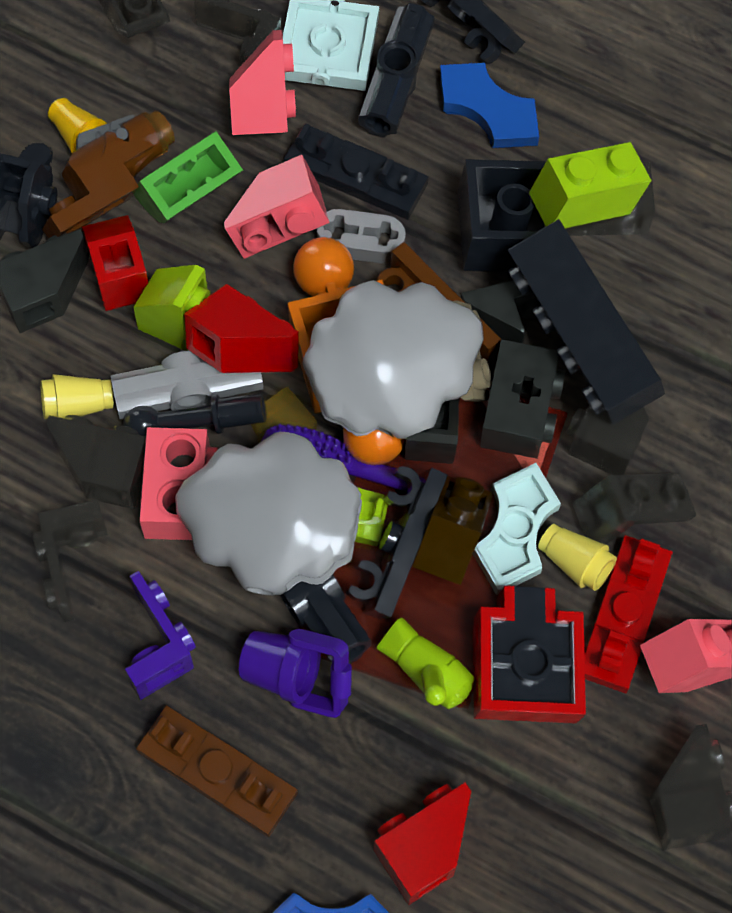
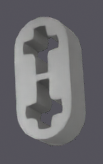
[317,209,405,263]

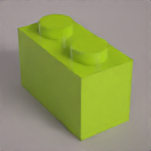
[529,142,651,228]

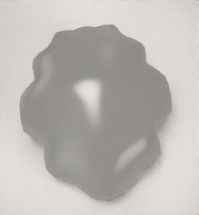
[303,280,484,439]
[175,432,362,596]

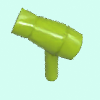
[377,618,475,709]

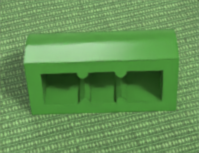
[133,131,243,223]

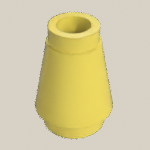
[40,374,114,423]
[538,524,617,591]

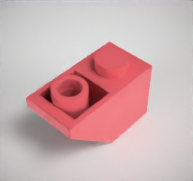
[229,30,296,135]
[224,155,330,259]
[640,619,732,693]

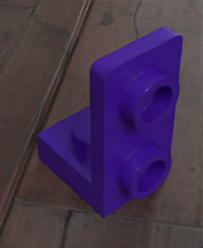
[125,571,196,700]

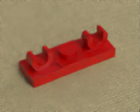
[585,535,673,694]

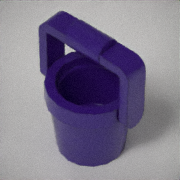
[239,629,352,718]

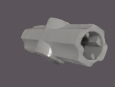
[110,350,263,419]

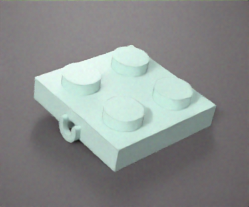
[283,0,379,91]

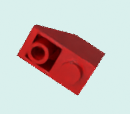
[82,215,149,311]
[185,284,299,373]
[374,782,471,905]

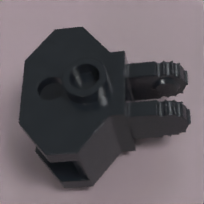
[0,143,58,249]

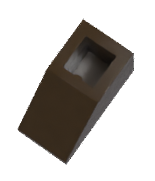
[412,476,493,585]

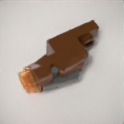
[42,111,175,239]

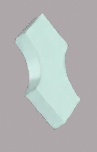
[473,463,561,595]

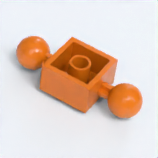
[288,237,406,465]

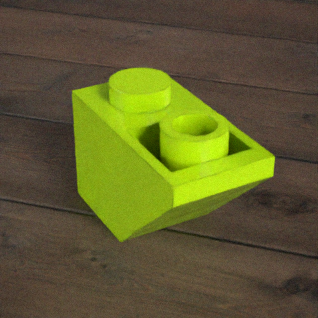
[133,265,211,351]

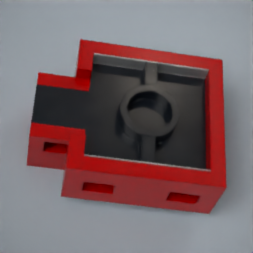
[473,586,586,723]

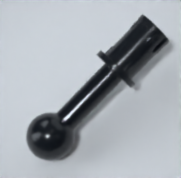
[123,393,267,444]

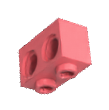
[140,427,218,540]

